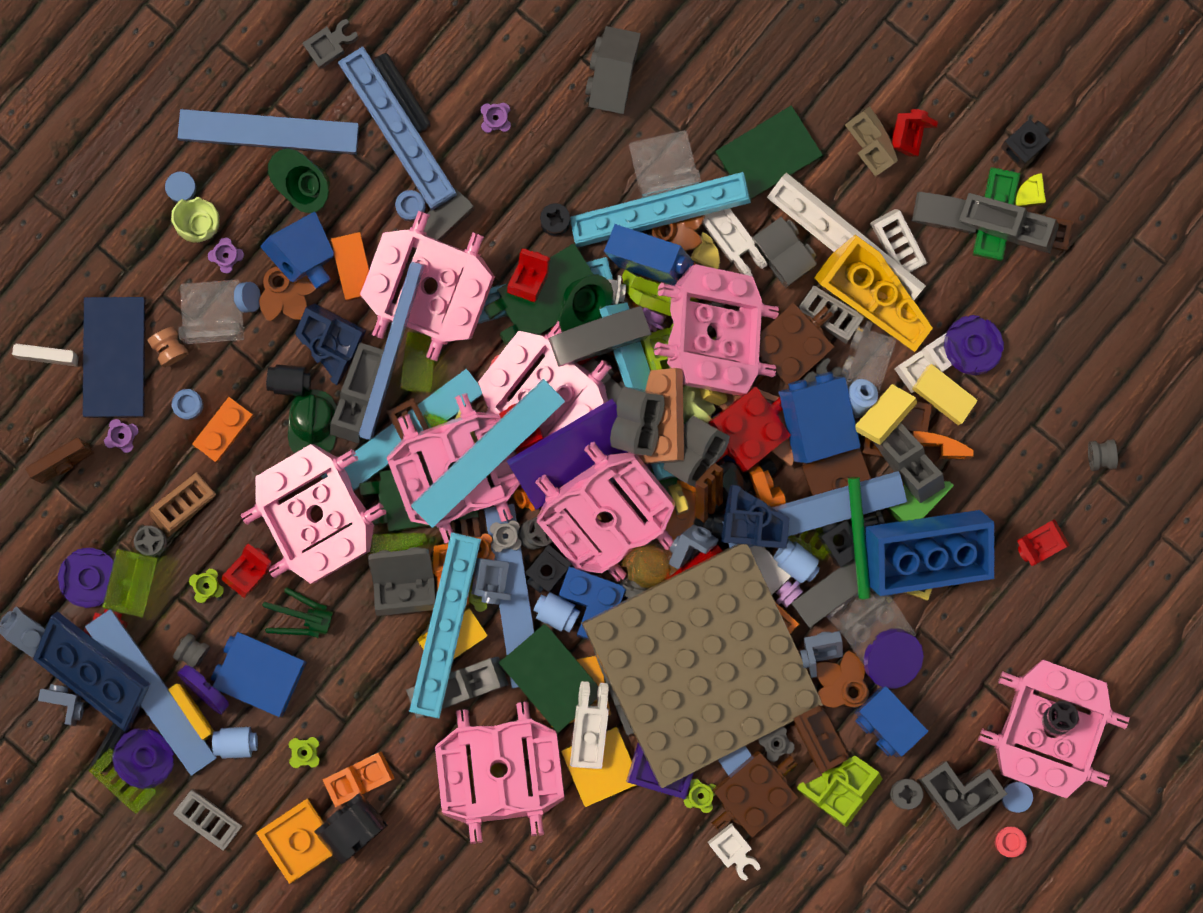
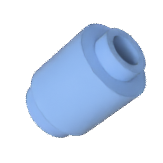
[848,379,878,418]
[773,540,820,583]
[533,592,581,633]
[212,727,258,759]

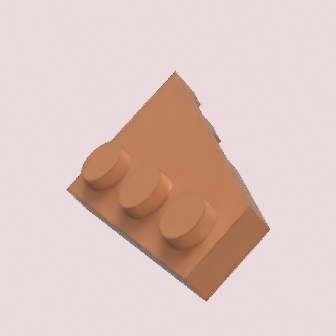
[637,368,684,464]

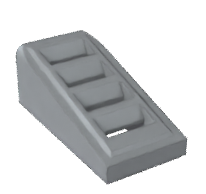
[799,286,864,344]
[173,789,242,851]

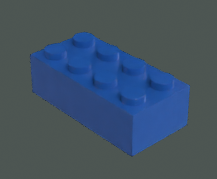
[866,510,994,596]

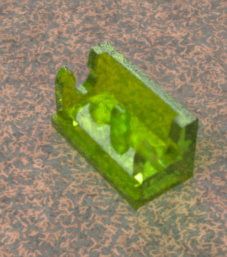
[102,549,158,618]

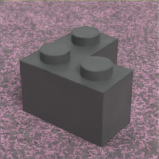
[585,26,641,114]
[918,761,1007,830]

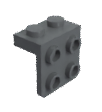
[368,547,436,616]

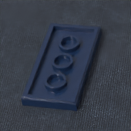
[83,297,146,418]
[33,612,150,731]

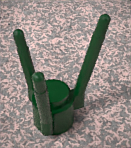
[262,587,333,638]

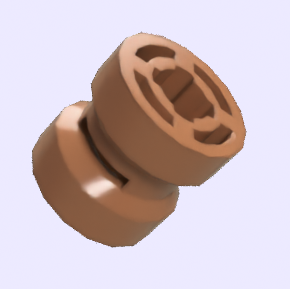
[148,326,188,367]

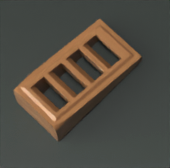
[149,472,216,537]

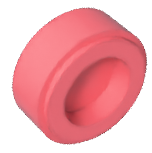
[995,826,1027,857]

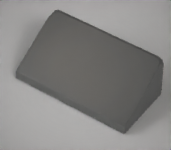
[423,188,475,241]

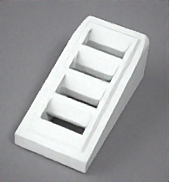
[870,209,927,272]

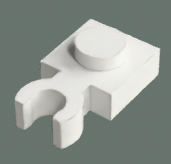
[708,823,760,881]

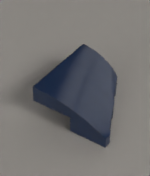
[295,304,366,385]
[721,485,790,549]

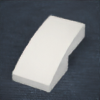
[895,333,953,393]

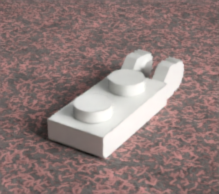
[703,208,767,276]
[570,681,609,769]

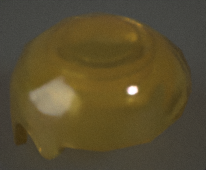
[622,544,671,588]

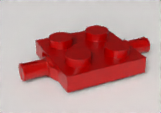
[708,387,791,472]

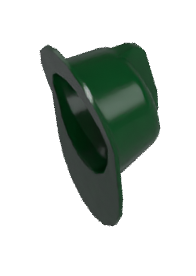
[268,148,330,213]
[559,274,613,332]
[288,389,337,454]

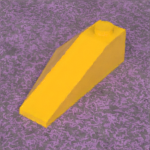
[814,234,933,352]

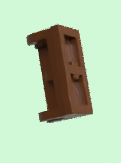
[793,705,850,773]

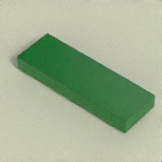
[972,167,1020,261]

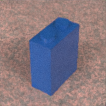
[604,224,694,286]
[779,372,860,463]
[211,632,307,718]

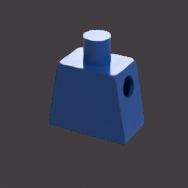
[260,211,334,289]

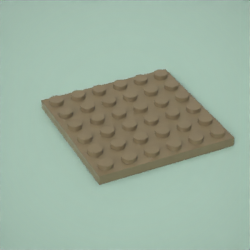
[581,544,823,788]

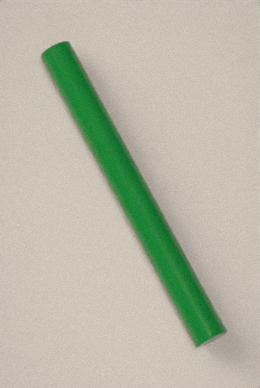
[848,477,871,599]

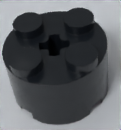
[314,793,388,865]

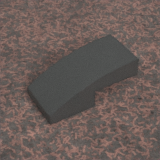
[912,192,976,234]

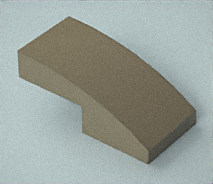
[845,106,898,177]

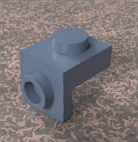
[668,524,718,570]
[471,558,512,605]
[0,606,46,658]
[800,631,843,678]
[38,684,84,726]

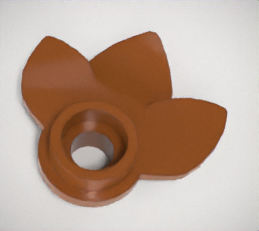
[652,215,705,251]
[259,267,316,322]
[816,651,869,708]

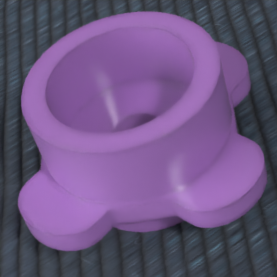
[480,103,511,133]
[208,238,244,274]
[643,307,666,332]
[104,419,139,453]

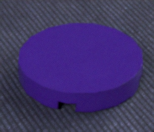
[944,315,1004,375]
[58,548,120,608]
[863,628,924,689]
[177,665,229,714]
[112,729,174,789]

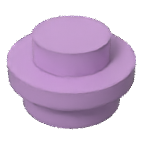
[776,580,803,608]

